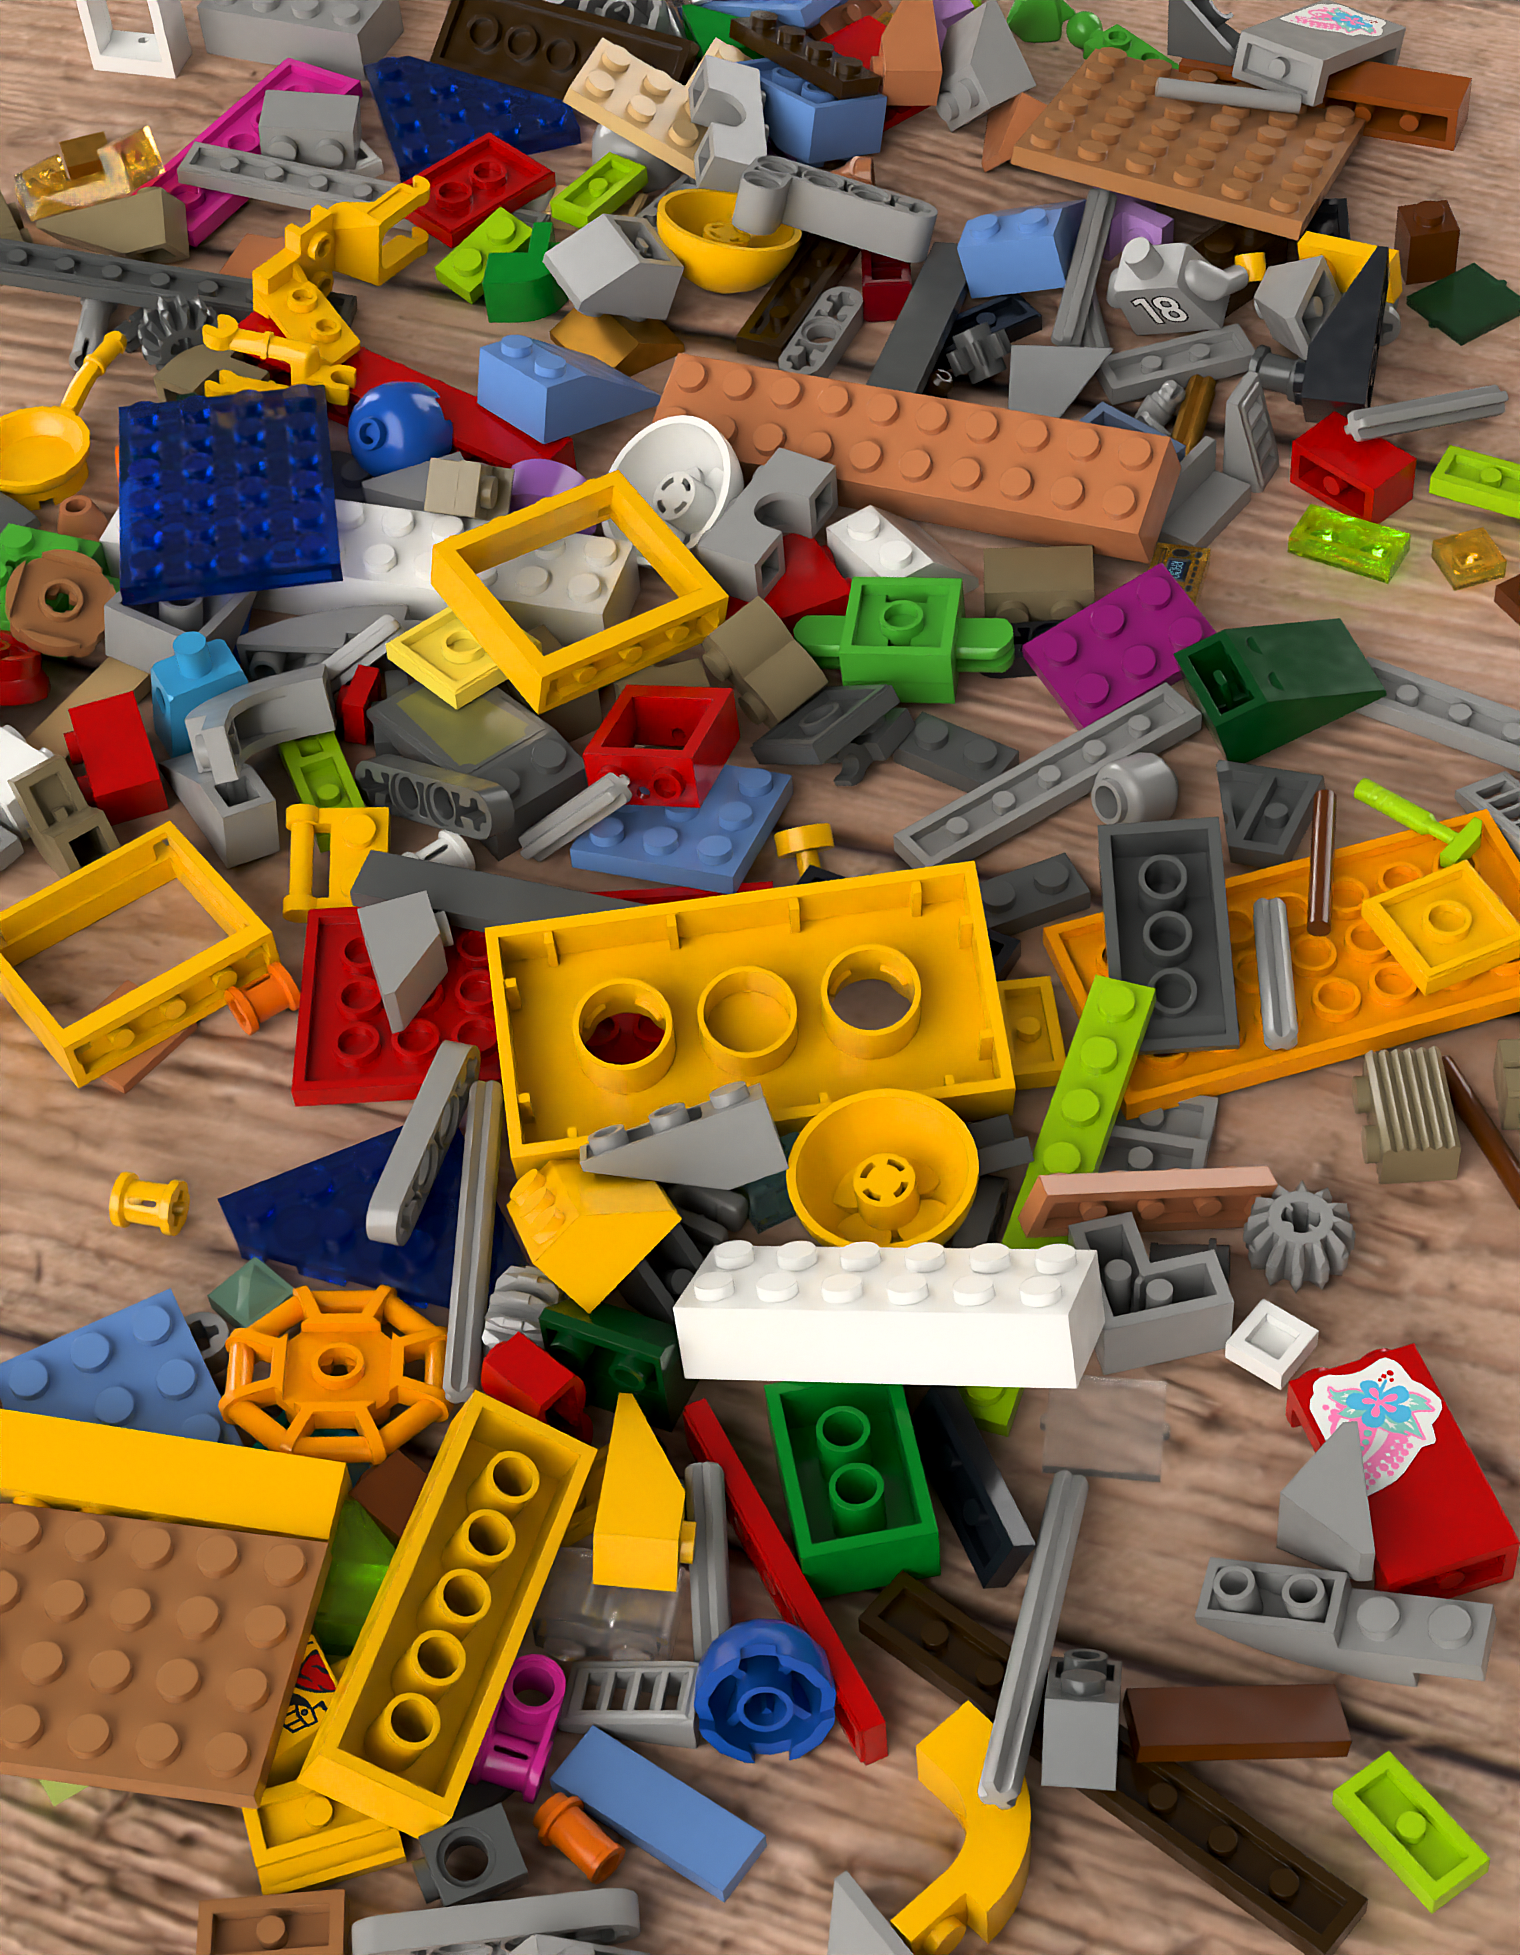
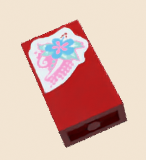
[1285,1343,1520,1599]

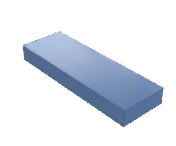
[549,1725,767,1903]

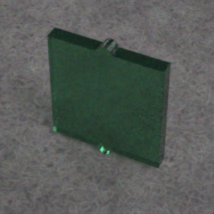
[1406,263,1520,346]

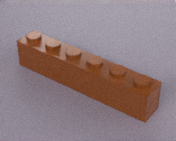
[1179,58,1472,151]

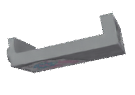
[1231,0,1406,107]

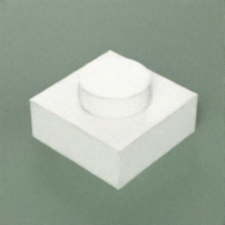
[1225,1299,1319,1390]

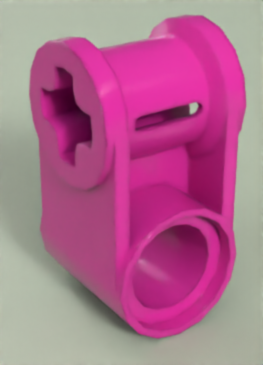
[466,1654,566,1805]

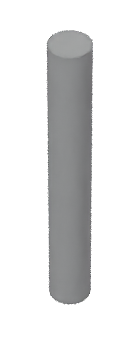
[1155,77,1302,114]

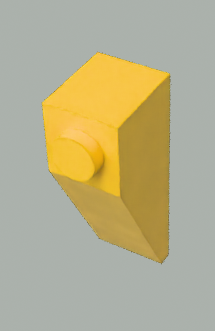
[593,1392,697,1592]

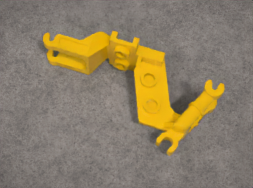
[202,175,430,413]

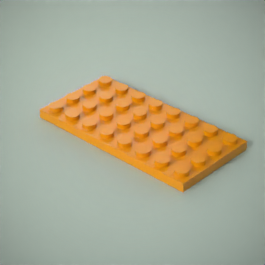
[1043,809,1520,1121]

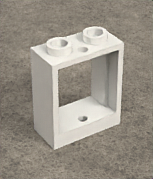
[76,0,192,79]

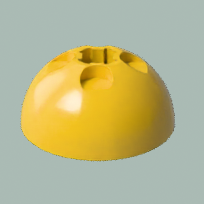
[657,189,802,294]
[786,1089,979,1248]

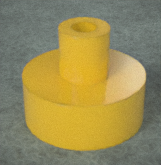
[774,823,835,878]

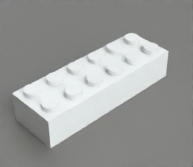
[673,1240,1105,1389]

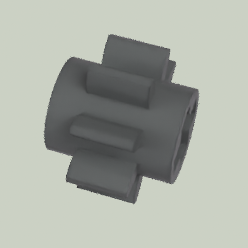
[946,322,1011,384]

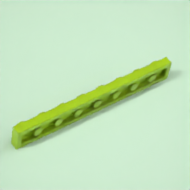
[957,975,1156,1437]

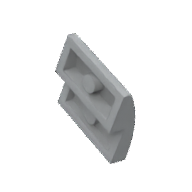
[1098,1095,1219,1173]

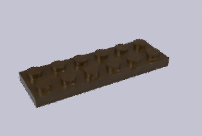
[429,0,700,109]

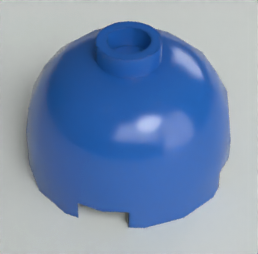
[348,381,453,478]
[694,1618,837,1763]

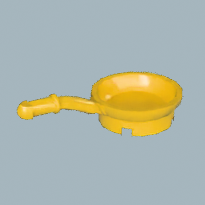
[0,331,127,511]

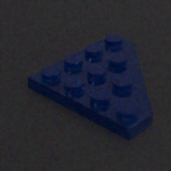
[364,56,582,183]
[218,1125,530,1312]

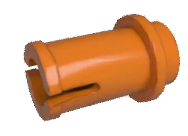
[533,1792,626,1885]

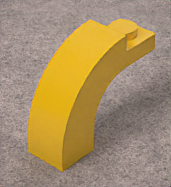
[890,1700,1031,1955]

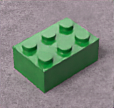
[764,1381,941,1599]

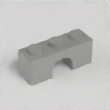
[688,55,769,193]
[696,447,838,602]

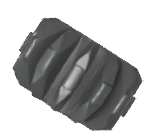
[137,291,218,371]

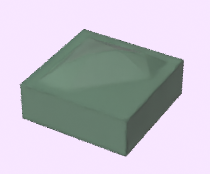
[207,1256,294,1328]

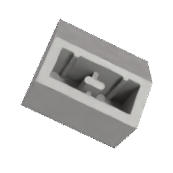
[542,214,684,322]

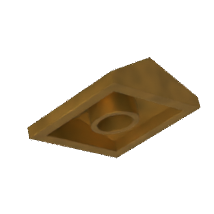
[549,307,685,377]

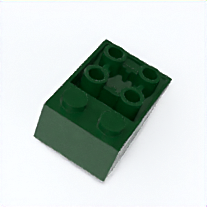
[1173,618,1387,763]

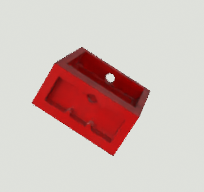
[582,684,740,808]

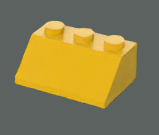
[506,1159,682,1314]

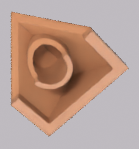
[981,92,1048,173]

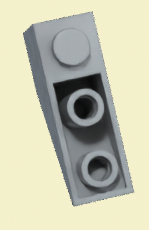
[158,752,280,869]
[579,1081,789,1190]

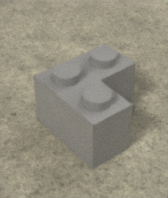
[1068,1211,1234,1375]

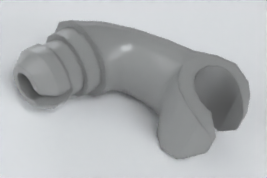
[1134,380,1186,437]

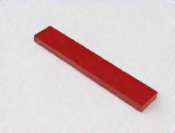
[682,1398,888,1766]

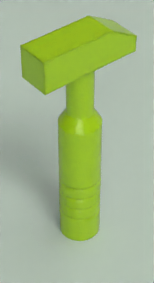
[1354,778,1482,868]

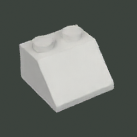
[826,505,979,594]

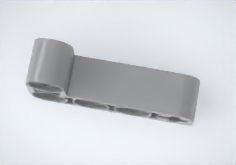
[732,155,938,263]

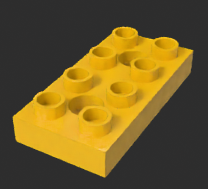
[485,861,1016,1182]

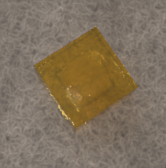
[1431,527,1507,591]

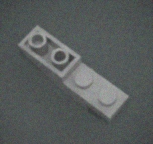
[236,605,423,685]
[1195,1557,1497,1687]

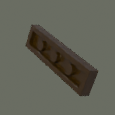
[729,10,880,100]
[736,233,861,362]

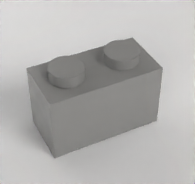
[258,90,362,170]

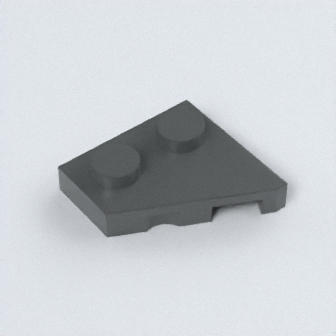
[1216,760,1325,868]

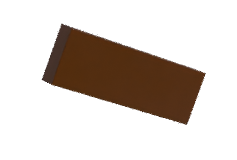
[1122,1684,1352,1762]

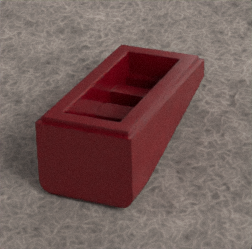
[861,249,912,322]

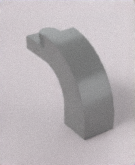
[184,663,338,784]

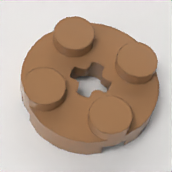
[5,549,116,657]

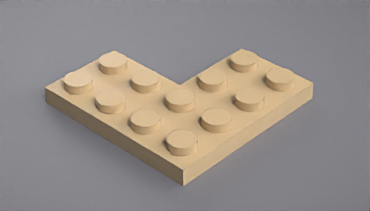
[562,37,753,180]

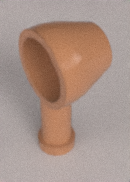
[57,495,109,542]

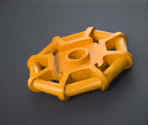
[218,1284,454,1467]

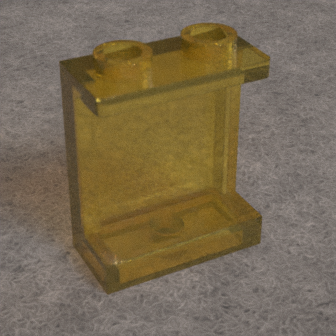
[14,126,165,221]

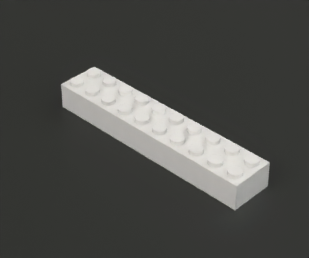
[99,471,641,647]

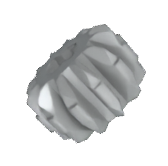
[1243,1180,1356,1293]
[481,1265,568,1359]

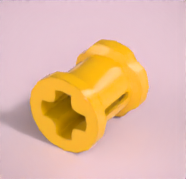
[109,1171,190,1236]

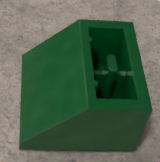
[538,1298,700,1433]

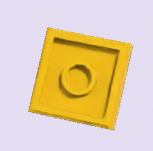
[1361,859,1520,996]

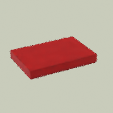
[386,132,556,249]

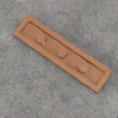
[1018,1166,1278,1238]

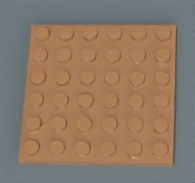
[1011,47,1366,241]

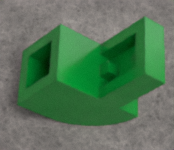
[482,222,569,323]

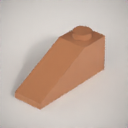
[870,0,943,106]

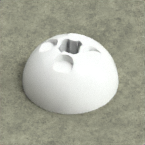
[601,415,744,569]

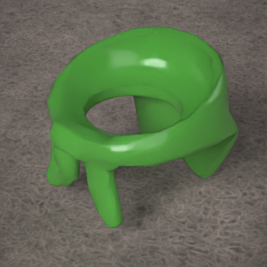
[1006,0,1076,43]

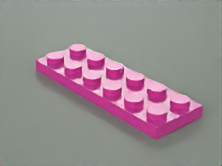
[130,57,363,247]

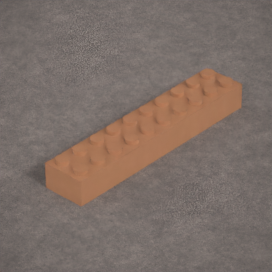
[651,353,1181,564]

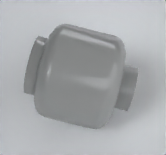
[1091,752,1179,825]

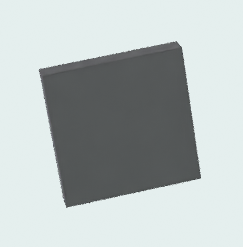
[750,684,900,765]

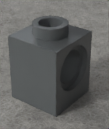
[411,1803,529,1907]

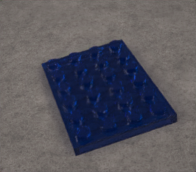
[119,384,343,606]

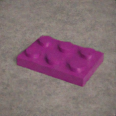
[1022,562,1217,731]

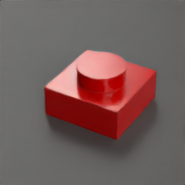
[336,664,382,745]

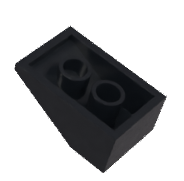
[1293,246,1390,423]

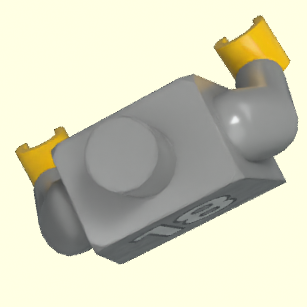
[1106,237,1266,336]

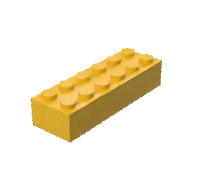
[296,1390,598,1839]

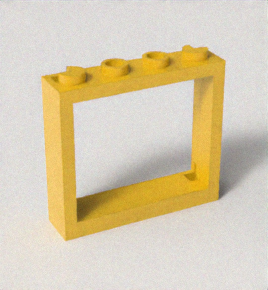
[430,470,729,715]
[0,821,282,1088]

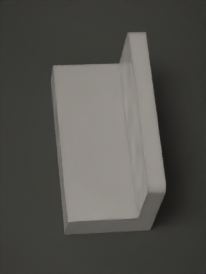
[1156,436,1251,561]

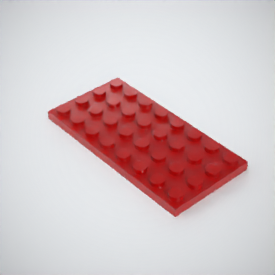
[291,881,774,1107]

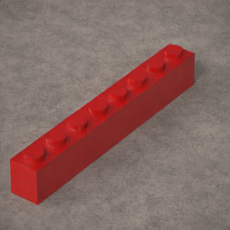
[238,311,577,471]

